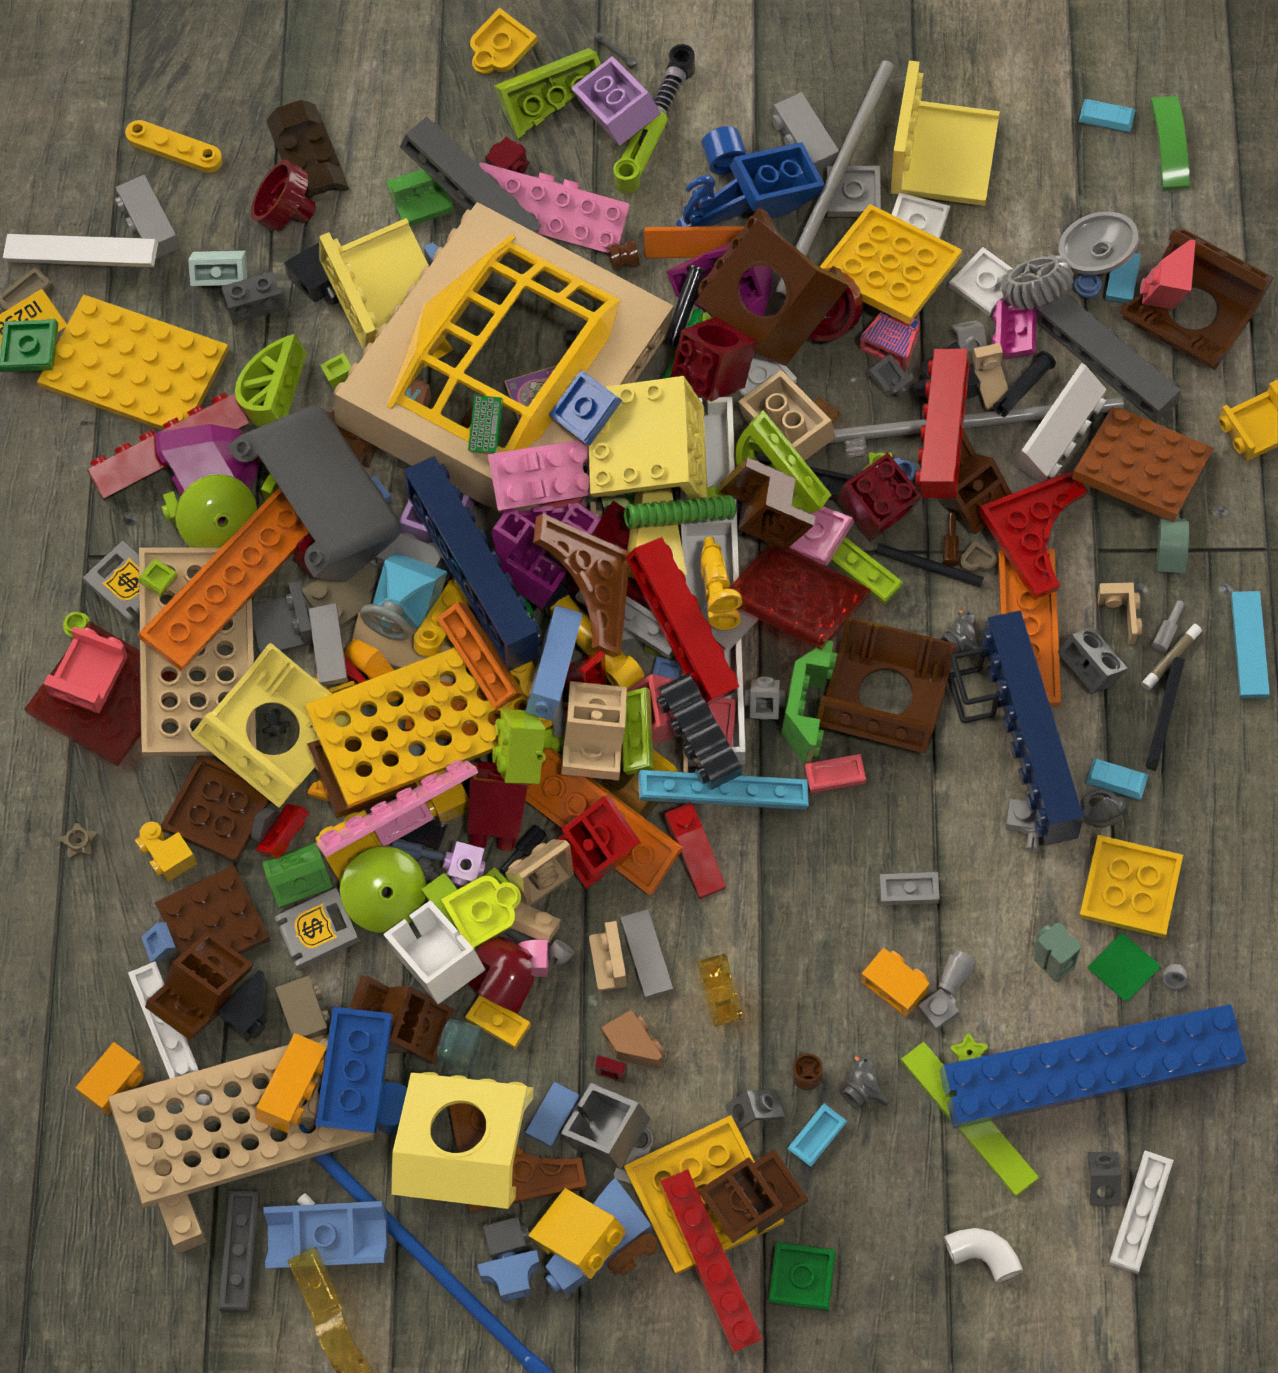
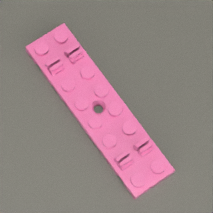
[488,440,591,511]

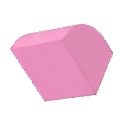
[518,940,549,977]

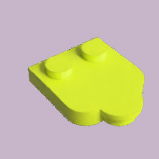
[441,876,521,949]

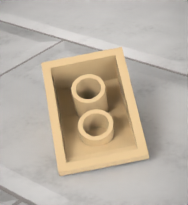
[506,839,574,906]

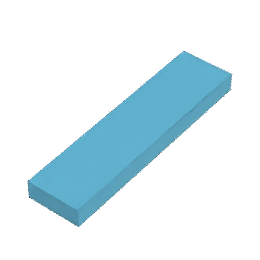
[1231,591,1269,699]

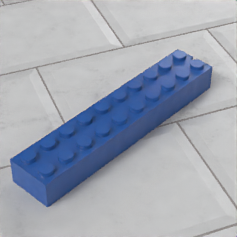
[939,1004,1247,1129]

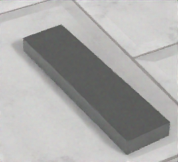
[218,1190,260,1312]

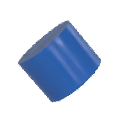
[702,126,747,174]
[377,1082,407,1135]

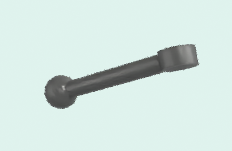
[594,32,637,68]

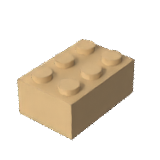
[738,370,836,461]

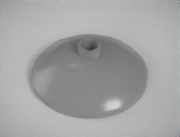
[1059,211,1139,275]

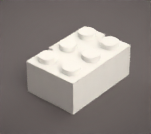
[383,900,485,1004]

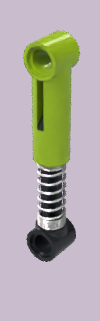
[613,44,695,194]

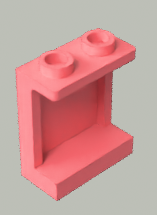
[43,627,128,714]

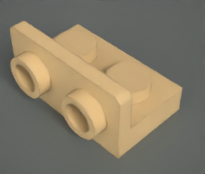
[589,921,627,991]

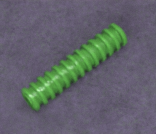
[624,495,736,529]

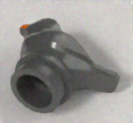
[941,610,979,658]
[842,1056,890,1109]

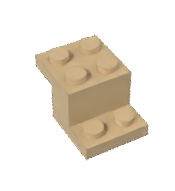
[561,681,627,780]

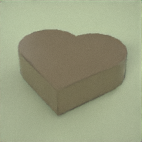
[960,540,997,574]

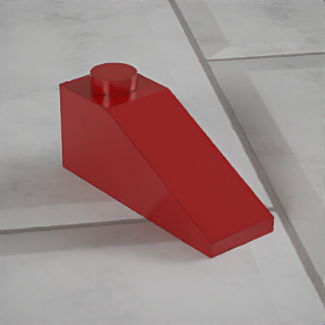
[564,651,606,693]
[665,802,726,899]

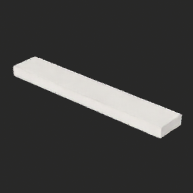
[3,234,158,267]
[128,962,213,1124]

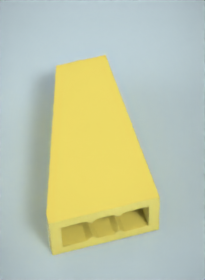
[627,488,687,578]

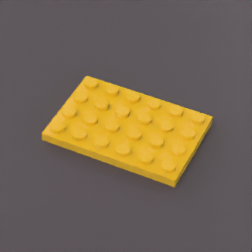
[37,294,229,430]

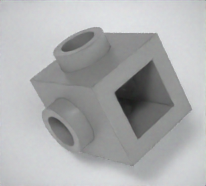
[745,677,785,720]

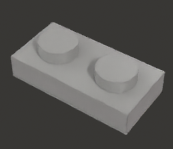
[879,872,940,905]

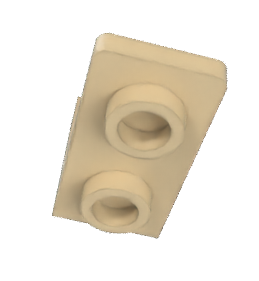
[972,343,1008,410]
[1097,583,1142,644]

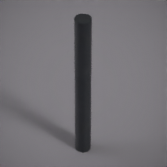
[875,543,984,588]

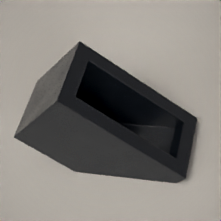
[218,970,267,1042]

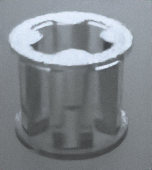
[844,436,868,461]

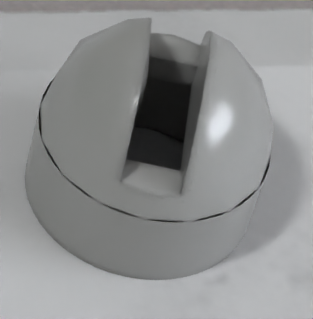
[549,939,574,965]
[1163,964,1187,989]

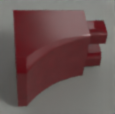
[468,761,528,851]

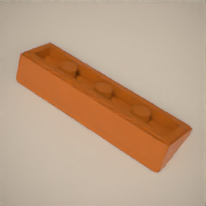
[644,226,744,258]
[436,601,524,710]

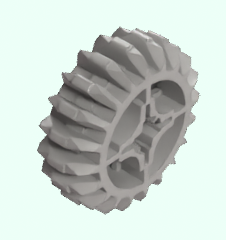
[1000,255,1074,310]

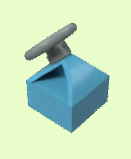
[360,552,447,641]

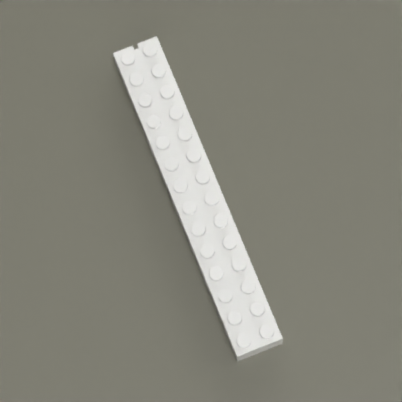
[680,397,746,766]

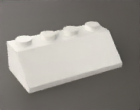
[1016,363,1107,482]

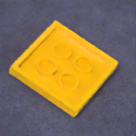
[1079,835,1183,938]

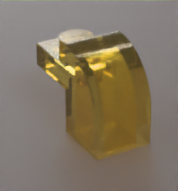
[697,953,743,1027]

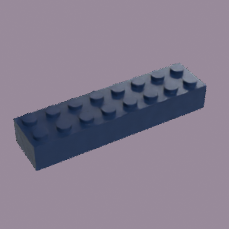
[404,456,541,672]
[980,610,1084,846]

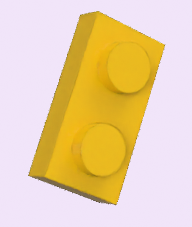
[465,995,531,1049]

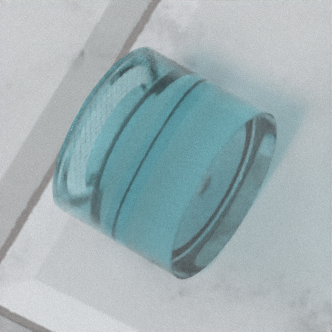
[437,1018,484,1070]

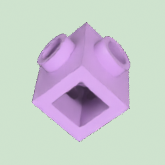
[442,841,486,886]

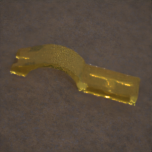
[287,1247,373,1373]

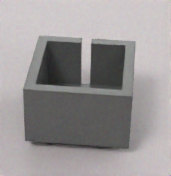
[561,1083,650,1169]

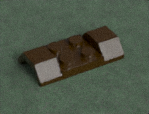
[266,100,349,198]

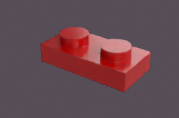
[256,803,309,859]

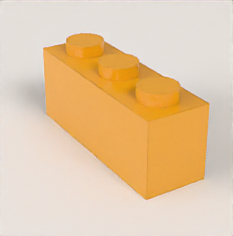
[256,1033,327,1133]

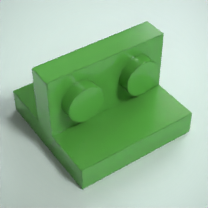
[386,169,454,227]
[262,842,333,908]

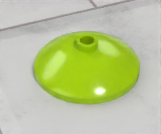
[175,474,257,548]
[340,846,426,933]

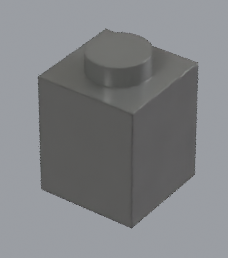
[483,1217,531,1261]

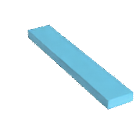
[638,770,809,810]

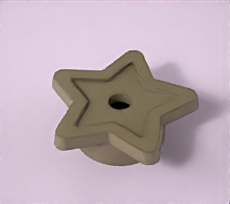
[59,823,96,858]

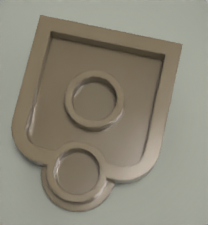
[302,568,376,629]

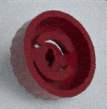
[251,160,316,231]
[809,268,863,341]

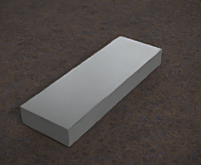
[308,603,348,687]
[620,909,673,1000]

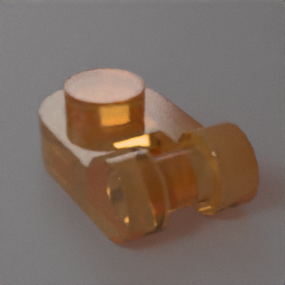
[607,1234,657,1277]

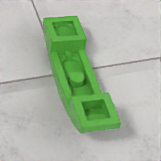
[1150,96,1190,190]

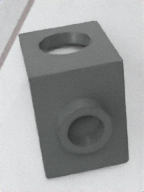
[726,1089,785,1131]
[1088,1152,1122,1205]

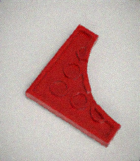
[978,470,1087,600]

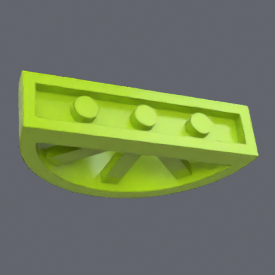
[235,334,307,427]
[736,410,831,513]

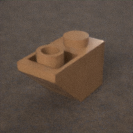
[601,1009,665,1069]

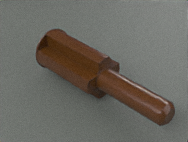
[942,512,959,567]

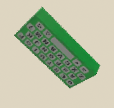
[468,395,504,454]

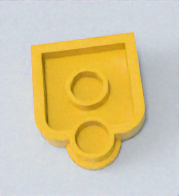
[470,8,538,74]

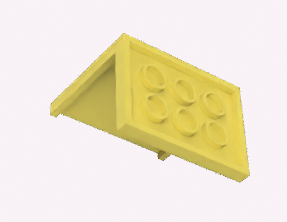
[891,61,1000,206]
[319,218,429,352]
[589,376,708,500]

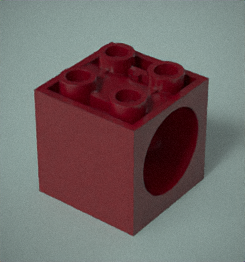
[670,317,757,402]
[836,453,922,542]

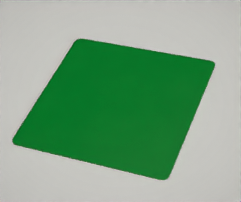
[1088,933,1161,1002]

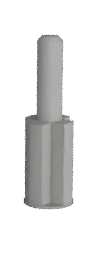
[1151,600,1184,653]

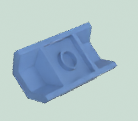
[263,1201,388,1268]

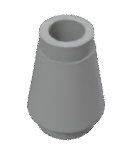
[938,950,976,995]

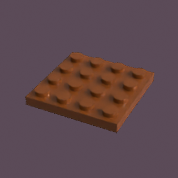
[1072,407,1214,522]

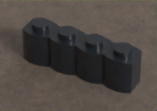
[656,673,742,790]

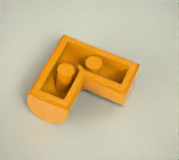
[345,639,401,703]

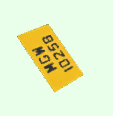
[0,289,67,350]

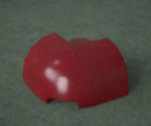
[468,937,535,1013]

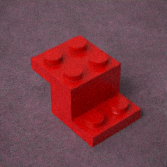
[557,795,641,889]

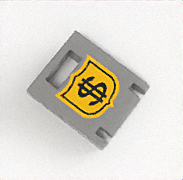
[83,540,140,624]
[275,887,361,970]

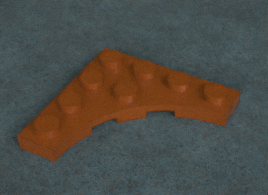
[533,514,630,658]
[449,1103,588,1214]

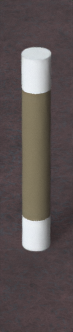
[1141,624,1202,690]

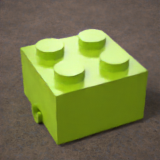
[492,709,546,784]

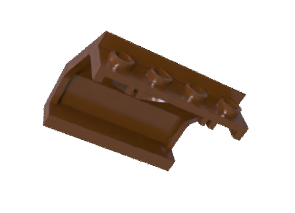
[696,208,849,366]
[1119,227,1274,370]
[816,616,957,754]

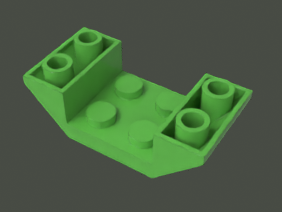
[781,641,837,765]

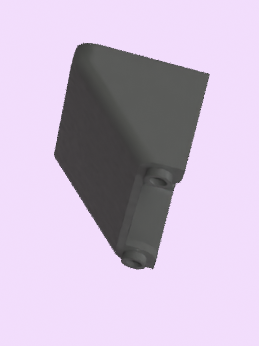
[228,405,401,582]

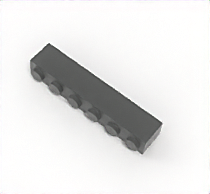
[400,116,542,233]
[1037,294,1181,423]

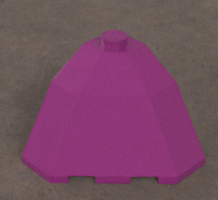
[666,242,772,318]
[155,424,261,524]
[492,503,601,609]

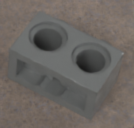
[222,271,284,324]
[1058,627,1128,694]

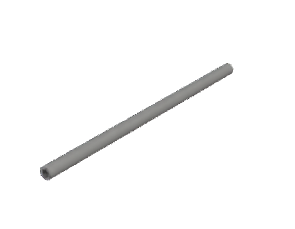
[774,61,894,300]
[828,397,1124,444]

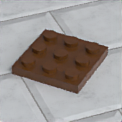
[307,729,417,818]
[161,755,271,864]
[155,865,271,955]

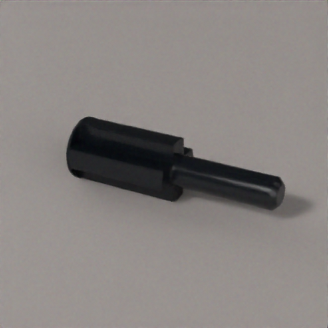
[500,824,547,875]

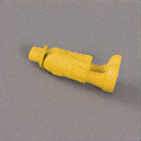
[700,536,742,630]

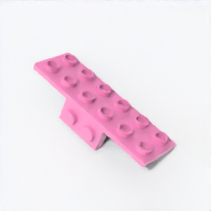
[479,163,630,253]
[316,759,478,857]

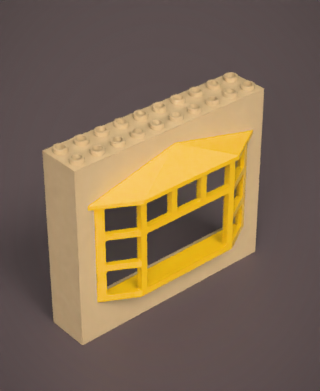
[333,202,674,515]

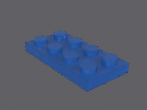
[315,1007,393,1134]

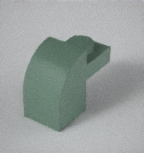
[1156,516,1189,573]

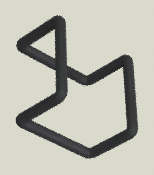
[948,648,999,723]

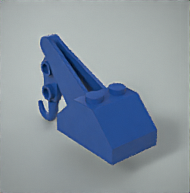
[676,142,825,227]

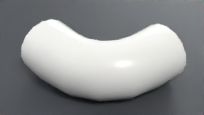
[944,1228,1024,1282]

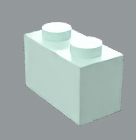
[188,251,248,286]

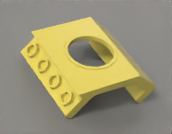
[191,643,351,808]
[391,1072,534,1209]

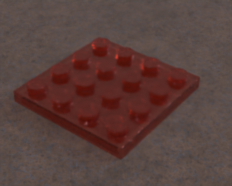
[728,543,871,650]
[24,621,177,767]

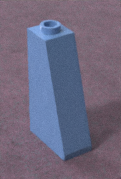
[525,605,583,721]
[545,1178,652,1297]

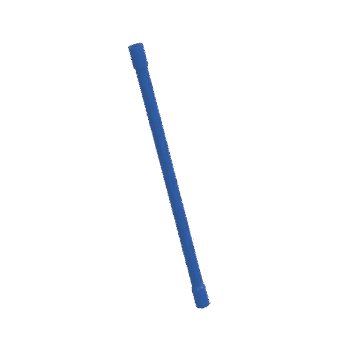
[299,1125,554,1373]

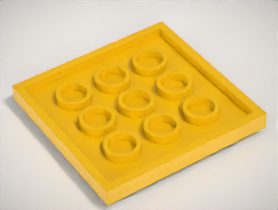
[820,204,962,324]
[624,1115,784,1275]

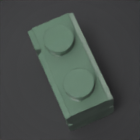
[1034,923,1081,982]

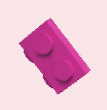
[993,300,1037,360]

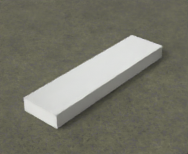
[1109,1151,1174,1274]

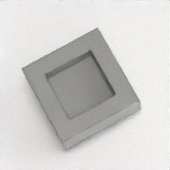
[918,989,959,1031]

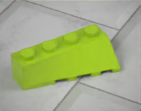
[494,48,601,139]

